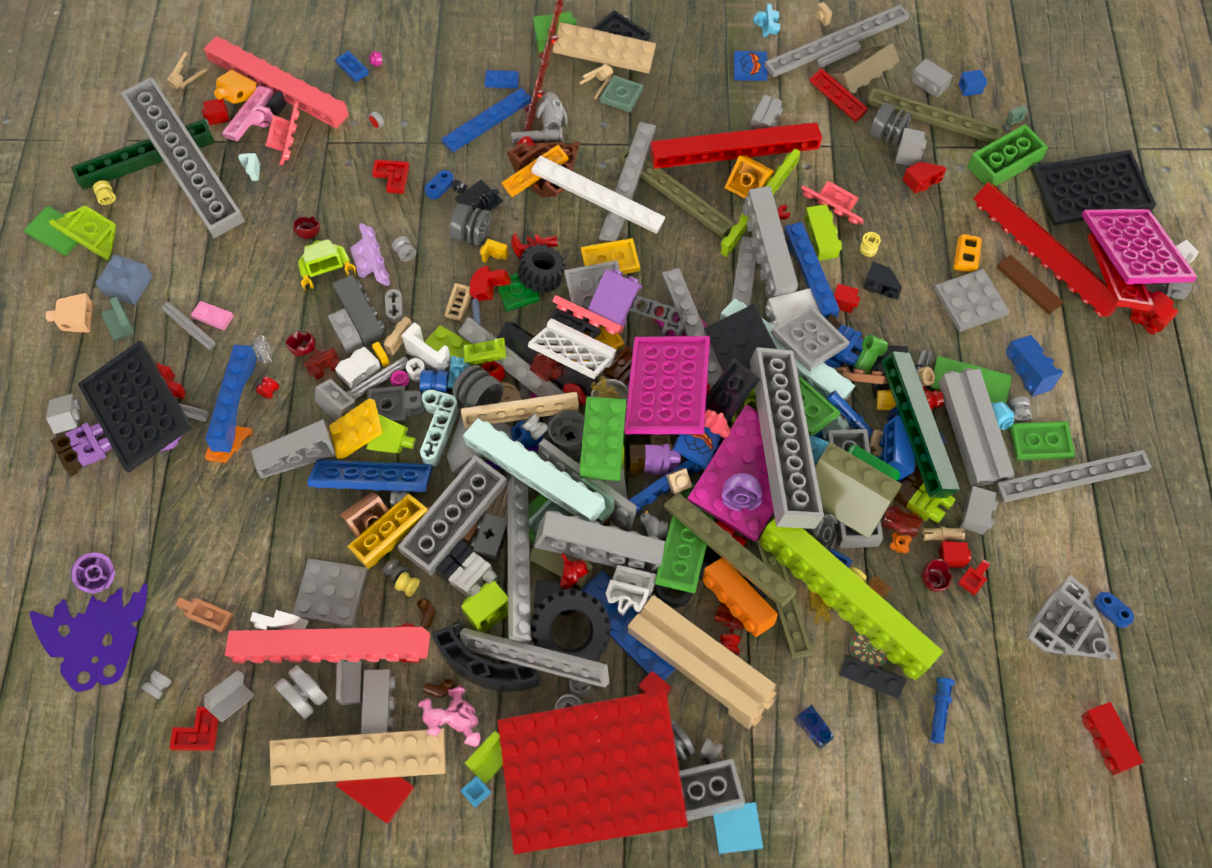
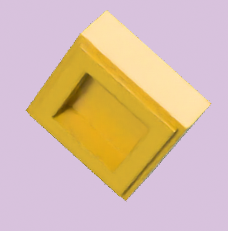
[372,342,390,367]
[876,390,897,410]

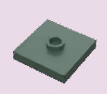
[600,75,644,113]

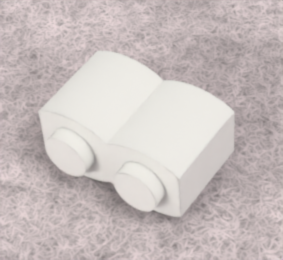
[335,347,381,389]

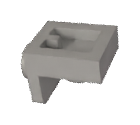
[1160,283,1192,300]

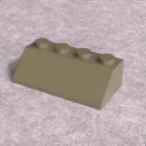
[828,43,900,94]

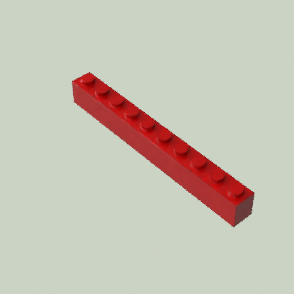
[650,122,823,169]
[973,182,1119,317]

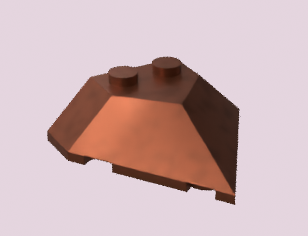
[507,142,580,197]

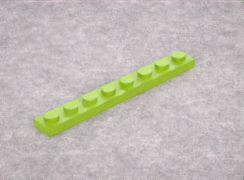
[720,149,800,257]

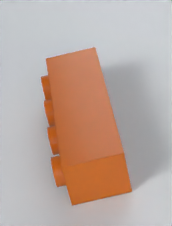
[702,558,778,637]

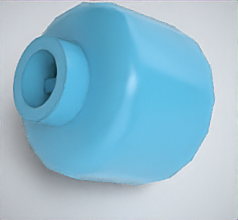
[991,402,1014,430]

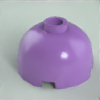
[722,473,762,511]
[70,552,115,593]

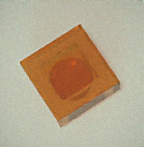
[867,575,892,599]

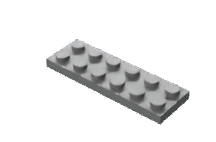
[538,439,637,531]

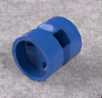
[420,369,450,394]

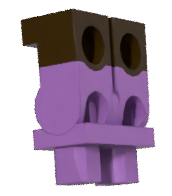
[50,423,112,477]
[629,444,680,478]

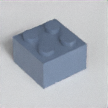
[96,254,153,305]

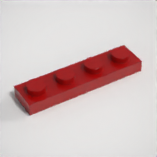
[809,68,868,123]

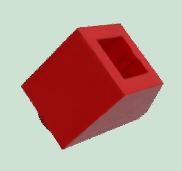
[903,162,946,194]

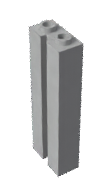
[938,368,1015,487]

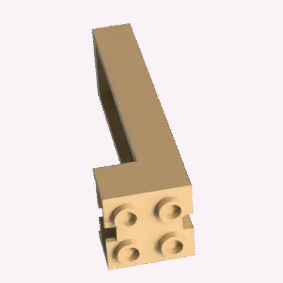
[628,595,776,730]

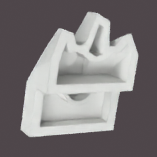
[606,565,656,616]
[250,610,309,630]

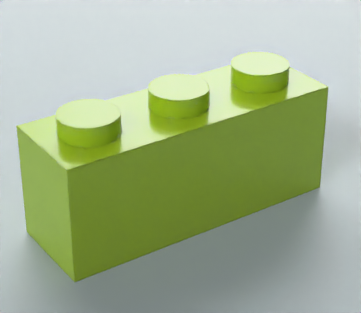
[804,204,842,261]

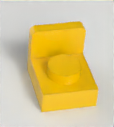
[480,239,509,263]

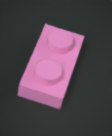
[191,301,234,331]

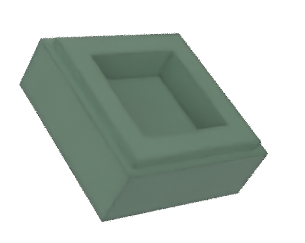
[1005,105,1027,126]

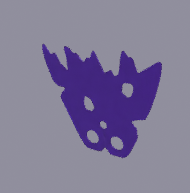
[30,583,147,692]

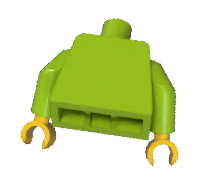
[298,239,356,291]

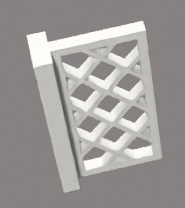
[528,318,616,379]

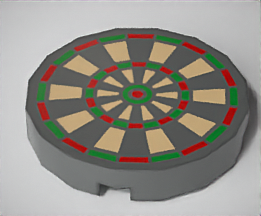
[848,632,888,667]

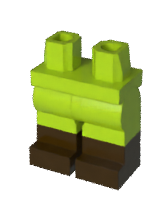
[893,465,956,523]

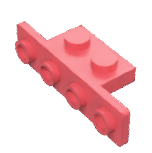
[265,103,300,165]
[801,181,864,225]

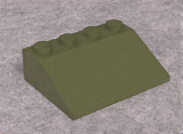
[815,442,902,539]

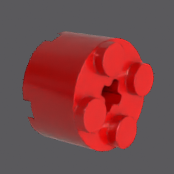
[1130,290,1178,335]

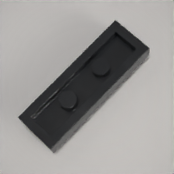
[839,654,907,699]

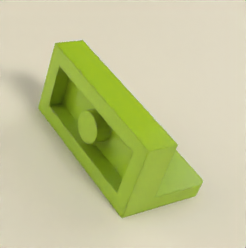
[465,731,503,784]

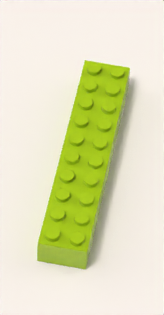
[758,518,944,681]

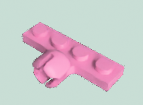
[222,86,274,141]

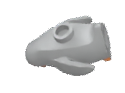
[536,92,568,129]

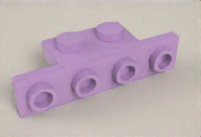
[350,223,390,286]

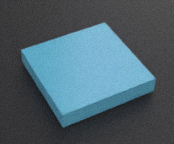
[713,802,763,854]

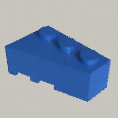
[1006,335,1064,397]
[877,415,915,482]

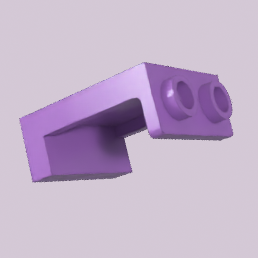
[588,268,642,326]

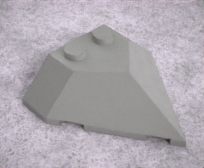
[447,404,513,475]
[1027,575,1118,660]

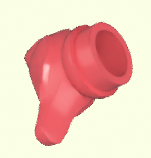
[705,410,731,438]

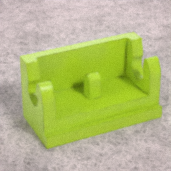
[464,338,506,365]

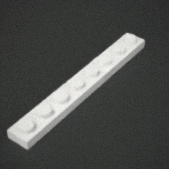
[532,156,665,234]

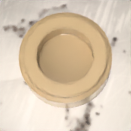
[917,367,935,386]

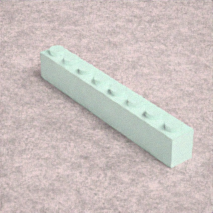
[719,299,855,402]
[463,419,605,522]

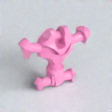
[419,685,481,747]

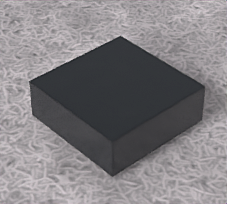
[268,91,287,116]

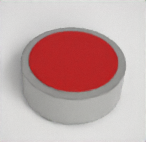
[368,111,384,129]

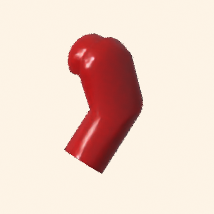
[563,383,586,406]

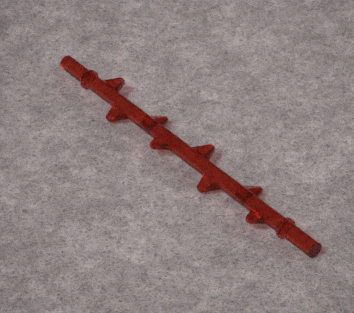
[523,0,564,132]

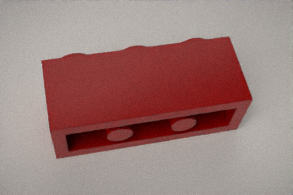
[1081,701,1144,776]

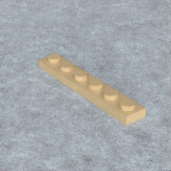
[461,392,579,428]

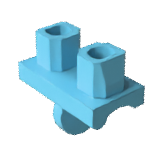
[753,4,780,38]
[447,356,470,389]

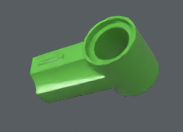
[854,335,888,374]

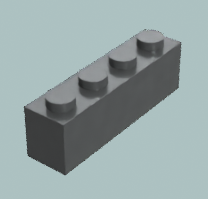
[332,275,385,347]

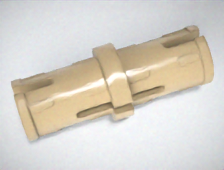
[922,526,965,542]

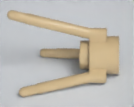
[166,52,207,90]
[579,64,613,99]

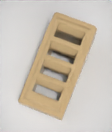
[444,283,472,322]

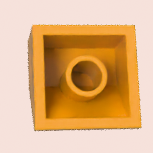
[724,156,775,199]

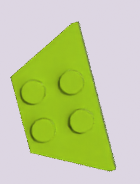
[49,205,117,262]

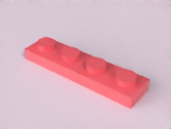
[552,295,624,335]

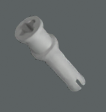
[511,126,563,143]

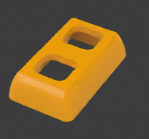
[953,234,982,273]

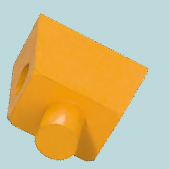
[214,70,256,103]

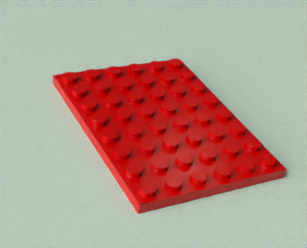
[498,690,689,854]

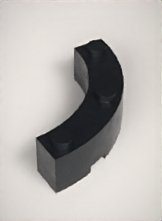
[431,626,540,692]

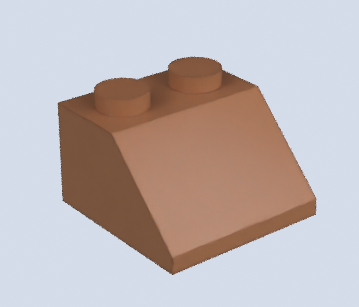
[340,492,389,537]

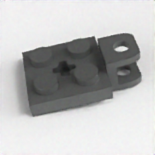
[368,386,424,423]

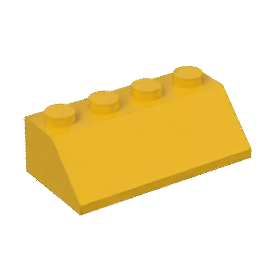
[347,494,428,569]

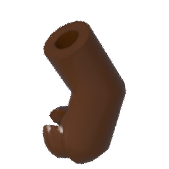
[417,598,436,629]
[423,678,455,698]

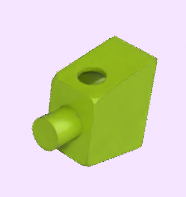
[366,414,416,454]

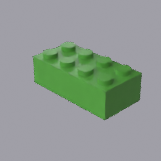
[967,124,1048,186]
[580,397,626,481]

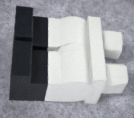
[435,540,498,598]

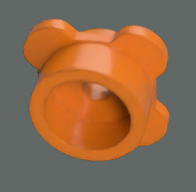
[890,532,912,554]

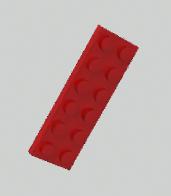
[1087,232,1154,311]

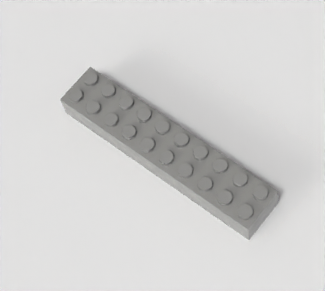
[121,77,245,238]
[750,347,824,529]

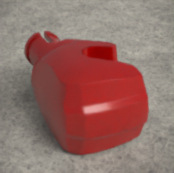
[511,233,558,259]

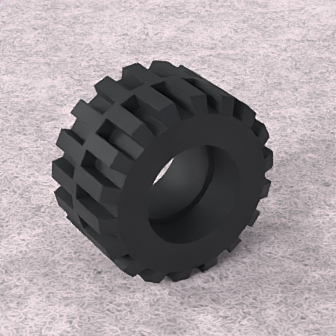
[517,244,566,293]

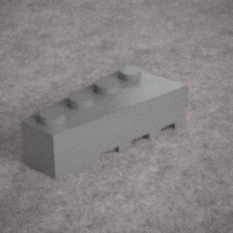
[252,420,336,478]

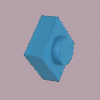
[460,776,492,808]

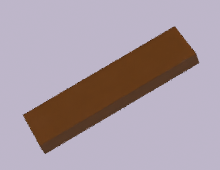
[997,254,1064,315]

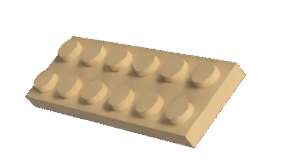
[553,22,656,74]

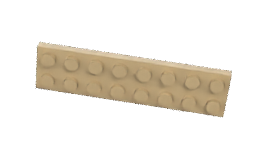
[270,728,446,785]

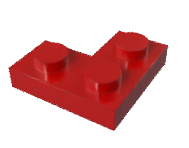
[372,160,410,194]
[169,706,219,751]

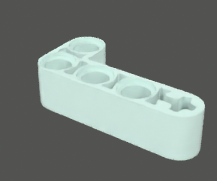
[420,390,459,467]

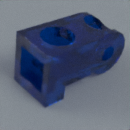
[793,705,834,749]

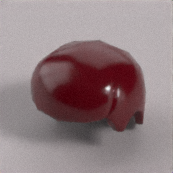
[293,216,320,240]
[285,331,316,357]
[921,559,953,592]

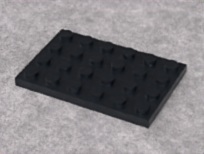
[1031,150,1156,225]
[78,340,193,473]

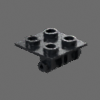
[455,180,503,211]

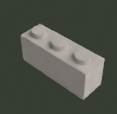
[361,669,396,734]

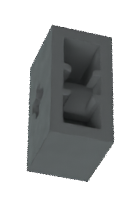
[471,513,508,562]

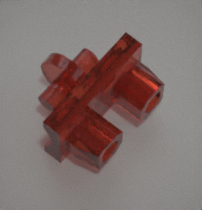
[304,348,340,380]
[882,506,923,537]
[715,603,745,634]

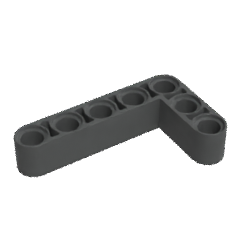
[629,295,687,337]

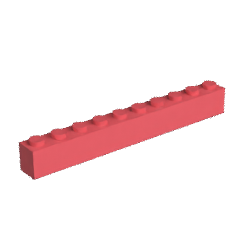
[204,36,349,129]
[225,627,430,664]

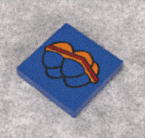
[734,51,768,81]
[672,426,721,469]

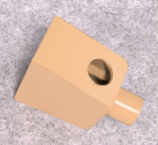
[46,293,93,332]

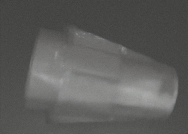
[251,336,272,365]

